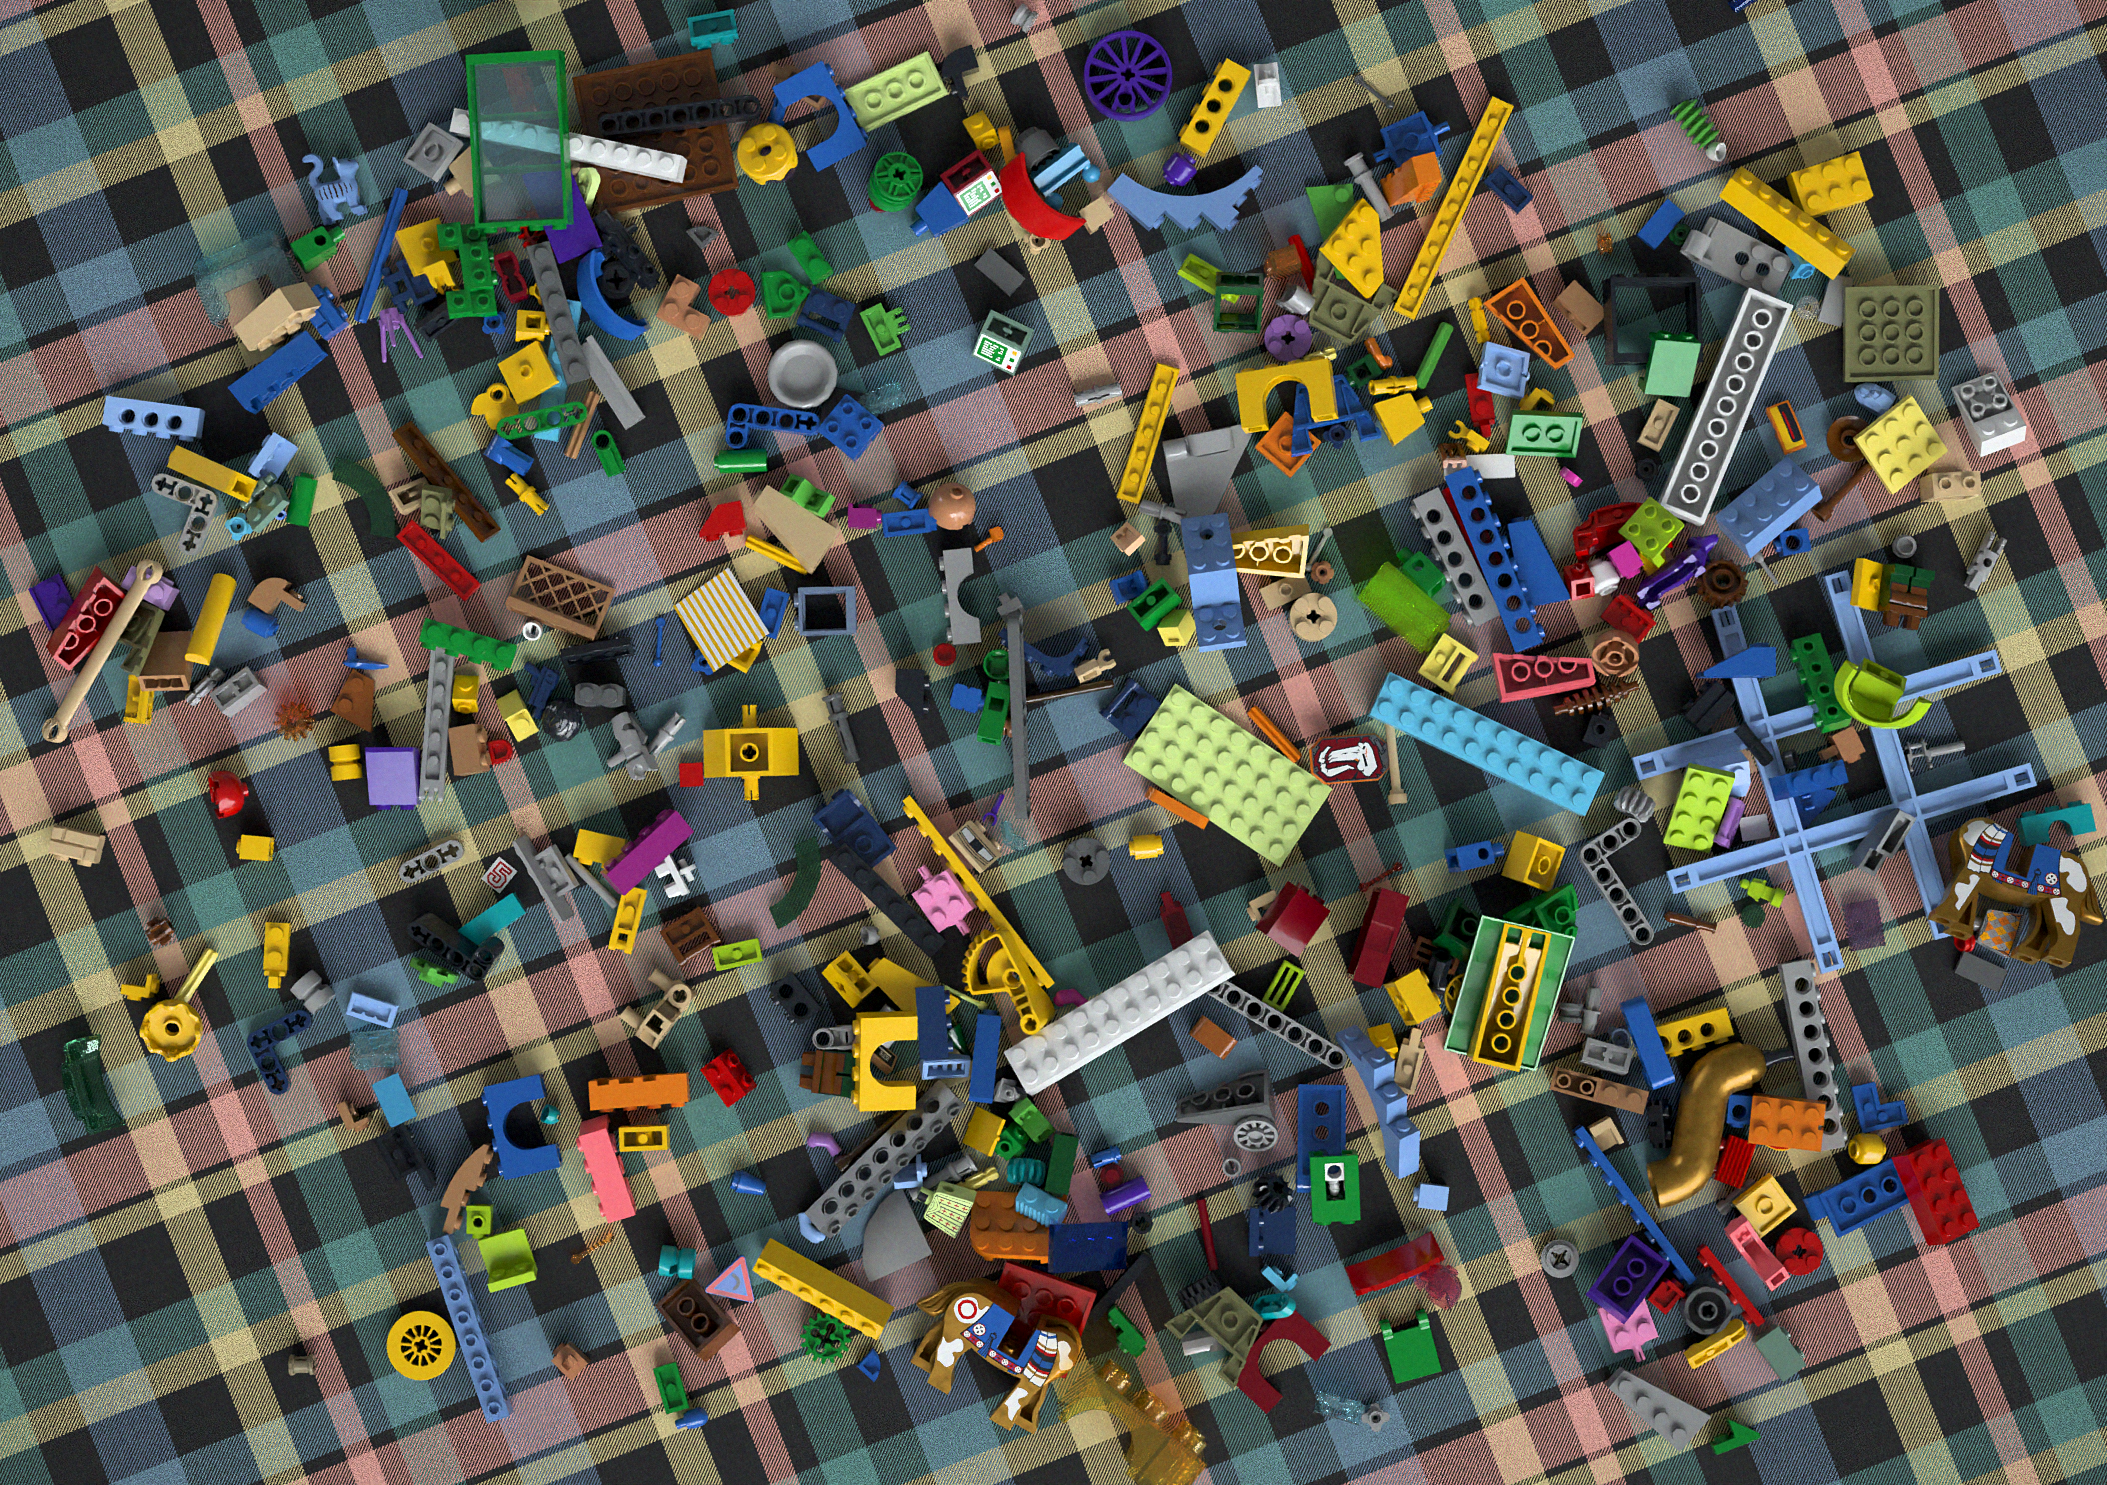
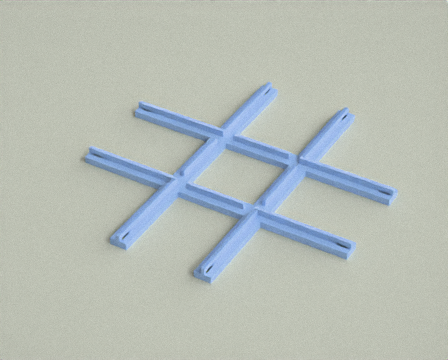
[1631,570,2037,974]

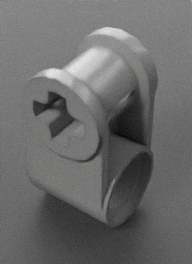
[1275,282,1315,315]
[812,1025,855,1050]

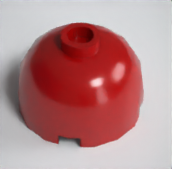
[208,770,249,819]

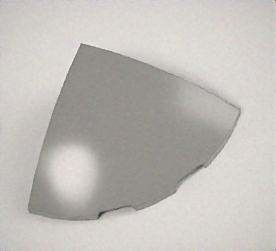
[862,1188,933,1283]

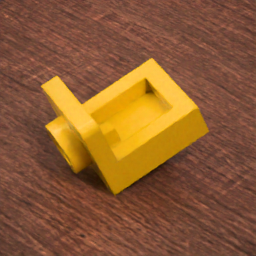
[962,110,1000,152]
[1518,387,1555,410]
[728,640,763,673]
[452,675,480,714]
[120,973,160,1001]
[1367,1023,1398,1060]

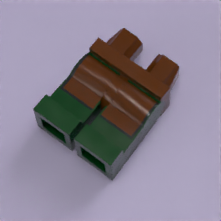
[1877,563,1936,631]
[799,1049,856,1099]

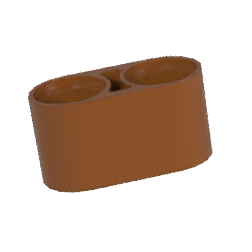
[1188,1015,1238,1060]

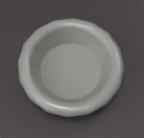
[767,339,838,409]

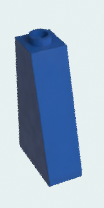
[1505,517,1570,607]
[968,1009,1002,1103]

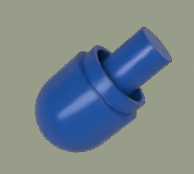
[675,1407,708,1429]

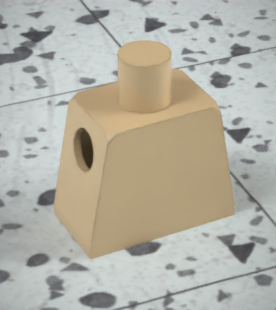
[443,146,504,198]

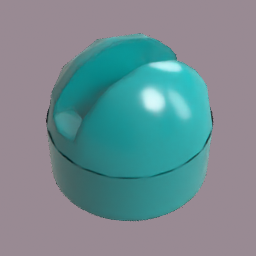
[540,1104,561,1125]

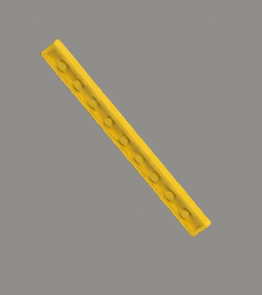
[1393,96,1514,320]
[902,795,1055,989]

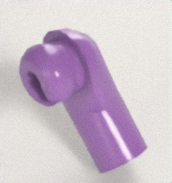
[807,1131,842,1157]

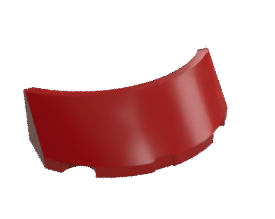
[999,151,1087,240]
[1572,502,1673,563]
[1344,1231,1445,1296]

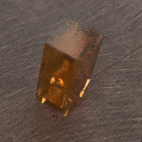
[1263,244,1302,282]

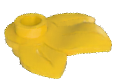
[471,383,519,430]

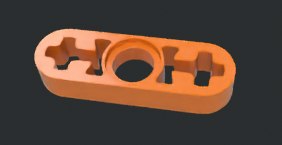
[1144,786,1210,830]

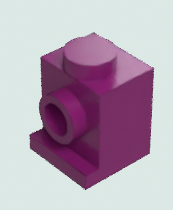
[848,503,882,529]

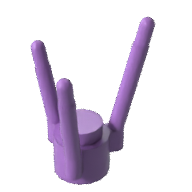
[378,308,423,363]

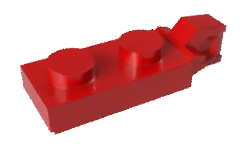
[1464,373,1495,438]

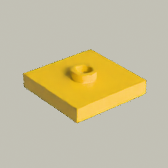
[395,217,458,277]
[498,340,559,406]
[1850,558,1884,612]
[1732,1173,1797,1239]

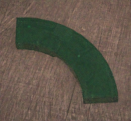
[332,457,396,539]
[769,836,821,929]

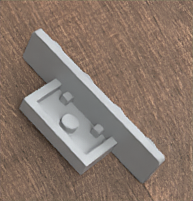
[512,835,580,923]

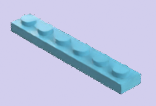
[534,300,582,442]

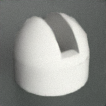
[1705,142,1726,161]
[523,621,543,641]

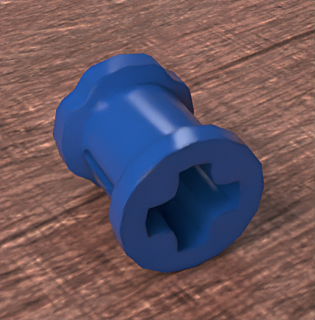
[892,480,923,510]

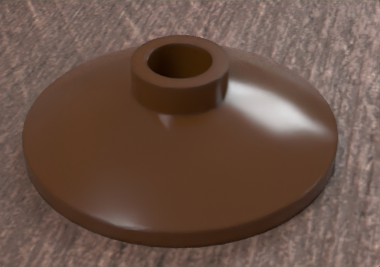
[1826,415,1869,463]

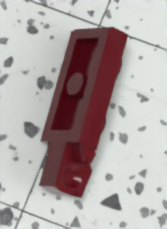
[1159,891,1194,950]

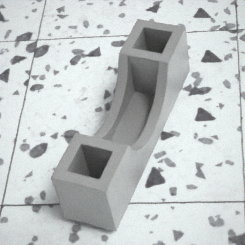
[939,548,982,646]

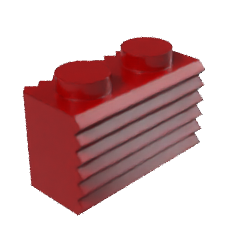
[1710,1133,1757,1189]

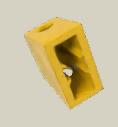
[1372,393,1433,447]

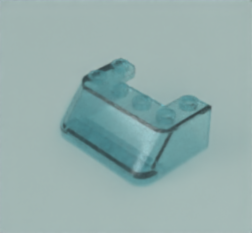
[193,229,302,329]

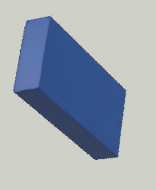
[1636,198,1686,250]

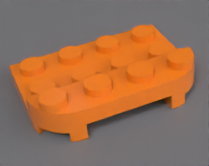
[970,1191,1067,1264]

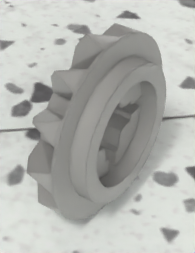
[1540,1239,1579,1278]

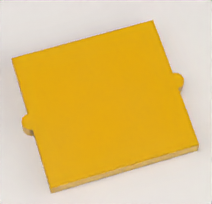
[962,1106,1006,1157]

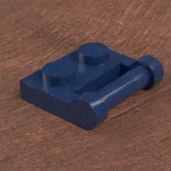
[796,286,856,344]
[1098,677,1161,740]

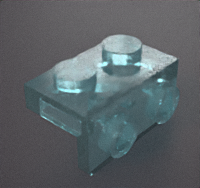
[350,1028,402,1070]

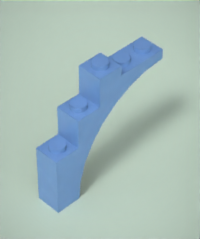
[1107,165,1263,234]
[1336,1025,1420,1179]

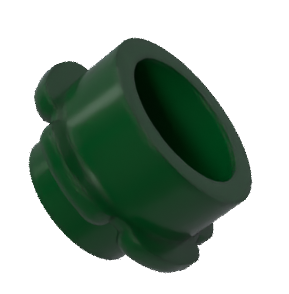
[1669,223,1691,246]

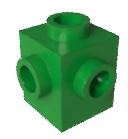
[994,1120,1030,1161]

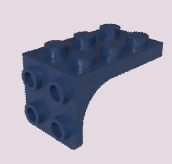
[998,627,1089,679]
[811,788,897,869]

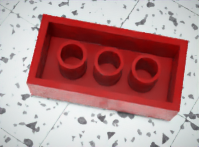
[1891,1137,1980,1246]

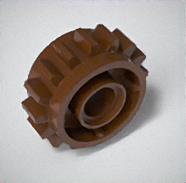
[1695,557,1748,609]

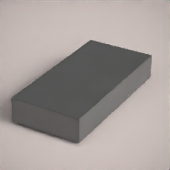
[974,248,1025,297]
[1953,951,2008,992]

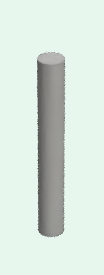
[564,853,619,909]

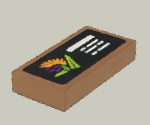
[852,1036,897,1075]

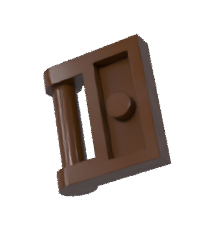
[659,907,723,968]

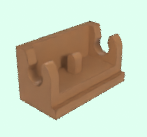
[1551,280,1604,336]

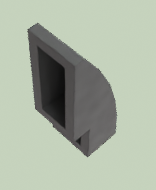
[1848,808,1916,877]

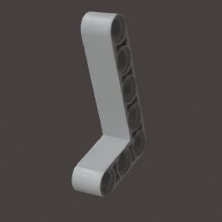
[1577,818,1654,945]

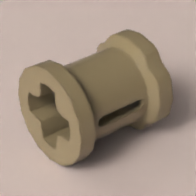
[288,1354,317,1376]

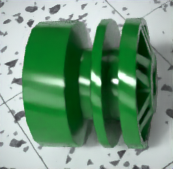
[867,151,923,212]

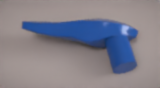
[343,647,389,670]

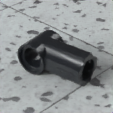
[1423,949,1452,996]

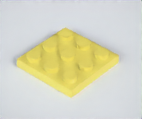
[1853,395,1948,494]

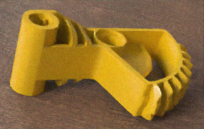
[961,928,1055,1035]

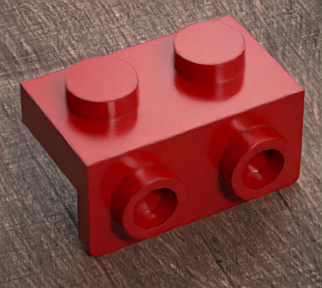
[1599,593,1657,645]
[700,1048,757,1108]

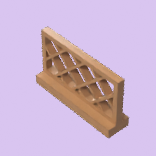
[505,555,616,642]

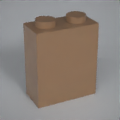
[137,631,194,691]

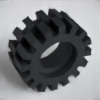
[1176,1273,1223,1310]

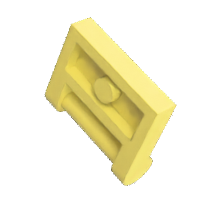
[1417,633,1479,696]

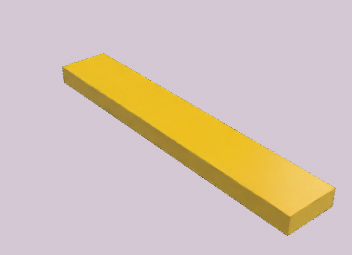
[1117,362,1180,505]

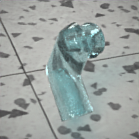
[1000,821,1027,852]

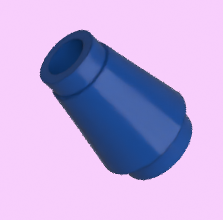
[729,1170,766,1196]

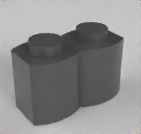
[575,683,626,708]

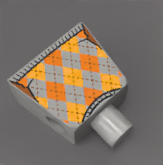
[1973,909,2026,958]

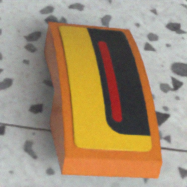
[1766,400,1807,455]

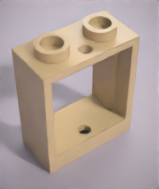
[1919,471,1982,502]

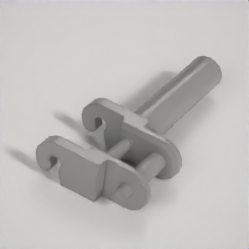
[1904,738,1965,772]

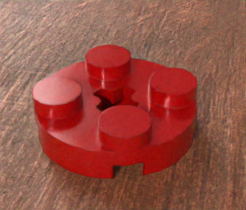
[708,269,756,317]
[1774,1227,1823,1276]

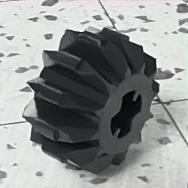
[1252,1172,1294,1214]

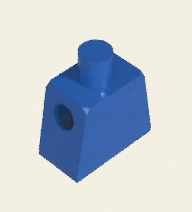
[910,181,969,238]
[1444,840,1504,873]

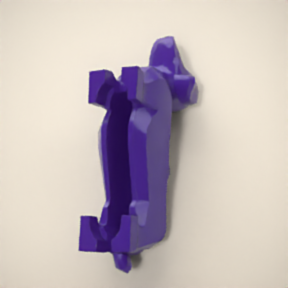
[1636,534,1719,610]

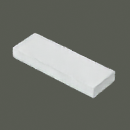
[1443,454,1515,481]

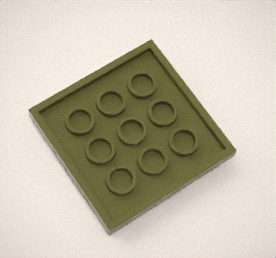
[1843,285,1939,382]

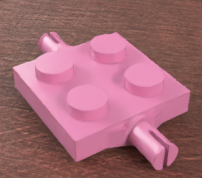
[911,864,976,936]
[1596,1299,1659,1362]

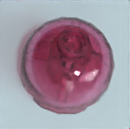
[1414,1264,1462,1310]

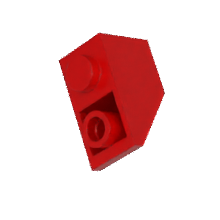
[699,500,748,542]

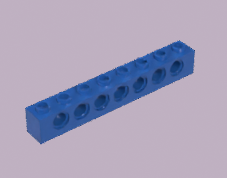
[1444,466,1546,653]

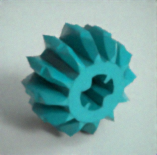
[1006,1158,1047,1187]

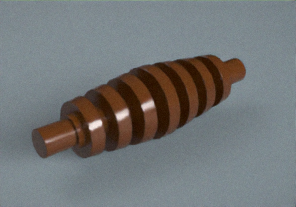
[1553,680,1639,716]

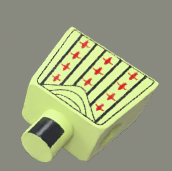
[916,1181,977,1238]

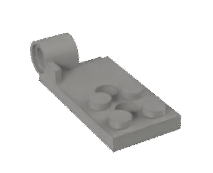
[1680,217,1792,298]

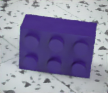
[1586,1234,1670,1324]

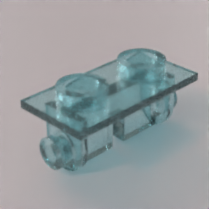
[856,382,906,417]
[1313,1390,1365,1426]

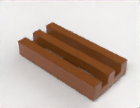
[1438,443,1467,468]
[1410,935,1460,975]

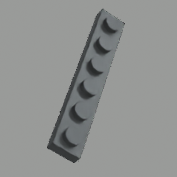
[526,241,590,385]

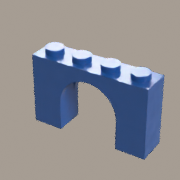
[772,61,869,172]
[481,1073,563,1180]

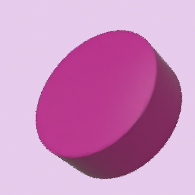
[1559,466,1583,487]

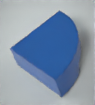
[857,1348,881,1382]

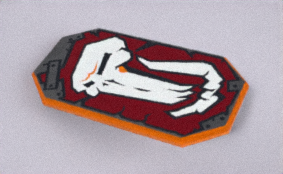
[1309,733,1389,785]

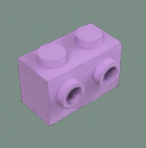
[121,566,180,611]

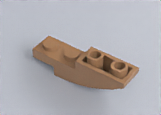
[1550,1066,1649,1115]
[440,1143,494,1234]

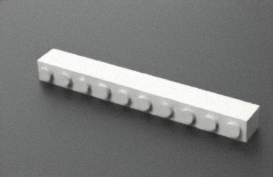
[450,108,687,183]

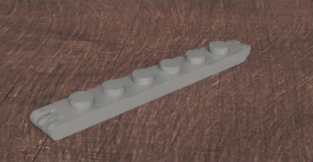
[419,647,455,802]

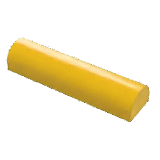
[185,573,237,665]

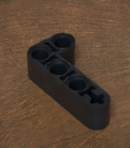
[407,911,505,982]

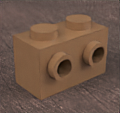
[448,724,491,776]

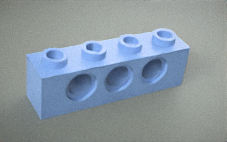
[102,396,205,442]

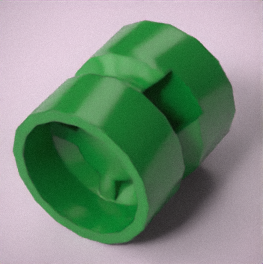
[983,649,1009,681]

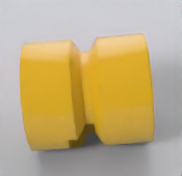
[328,744,363,781]

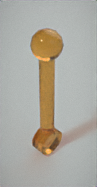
[571,1233,615,1264]

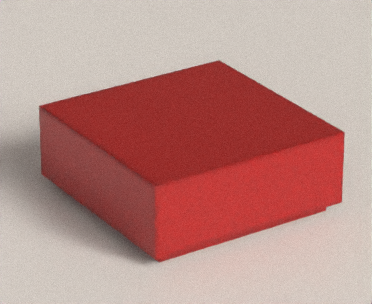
[679,762,704,787]

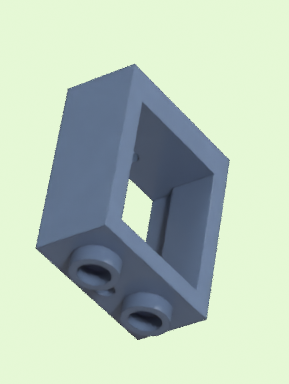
[794,586,857,636]

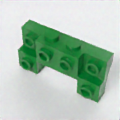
[436,222,498,319]

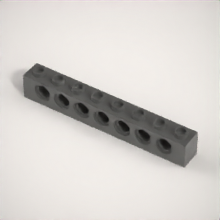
[805,1079,966,1239]

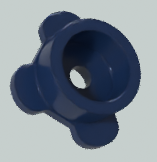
[1323,422,1351,449]

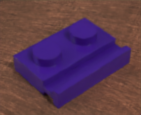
[28,574,74,632]

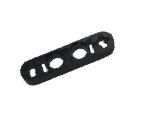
[1087,1250,1153,1327]

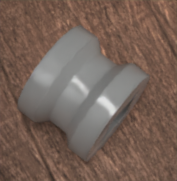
[1010,3,1039,33]

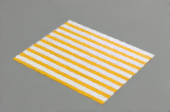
[673,568,769,672]

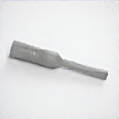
[1753,551,1779,585]

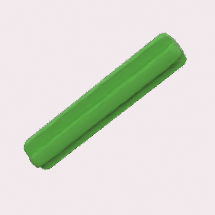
[1415,322,1453,389]

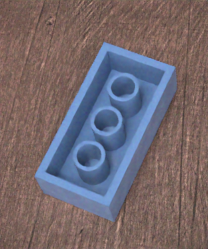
[1715,456,1823,558]

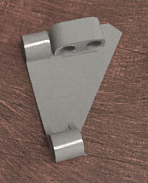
[1163,424,1252,551]

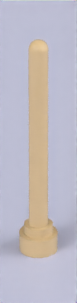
[1385,724,1407,805]

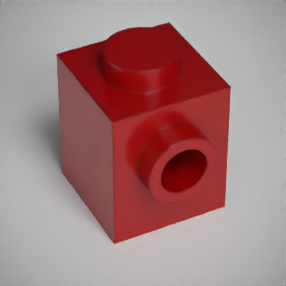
[1563,562,1595,601]

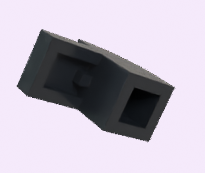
[942,45,979,102]

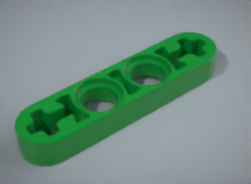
[497,402,588,440]

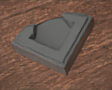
[686,226,720,250]

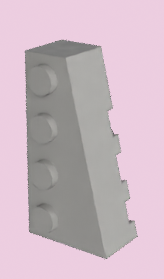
[1605,1367,1711,1452]

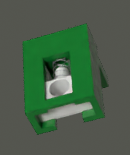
[1308,1149,1361,1225]

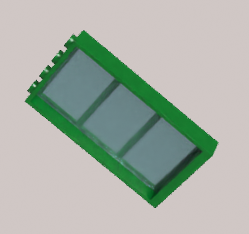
[466,50,574,233]

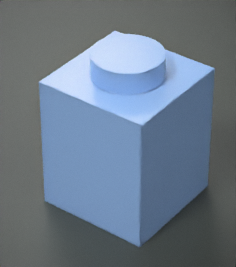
[1413,1182,1449,1211]

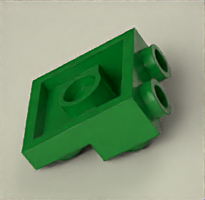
[1107,1303,1147,1358]

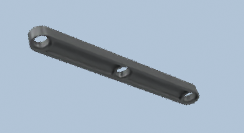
[1007,613,1031,819]

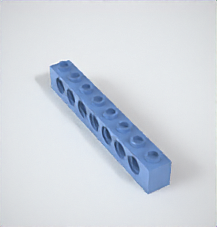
[426,1233,514,1424]

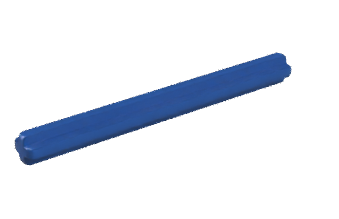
[353,187,408,323]

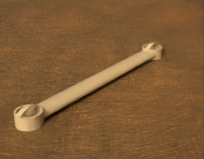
[42,559,163,743]

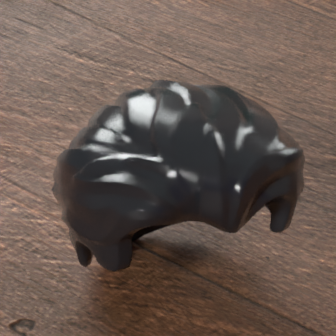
[542,697,582,742]

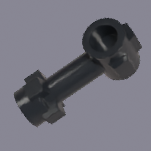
[1154,520,1172,565]

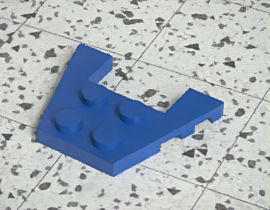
[1291,374,1382,458]

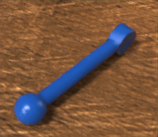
[653,618,666,667]

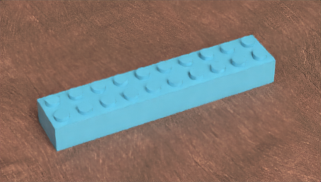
[1367,672,1605,816]

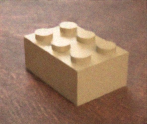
[234,282,321,351]

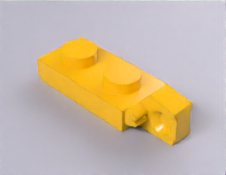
[263,922,291,988]

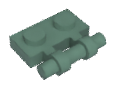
[240,472,290,533]

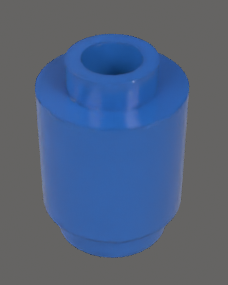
[241,607,279,639]

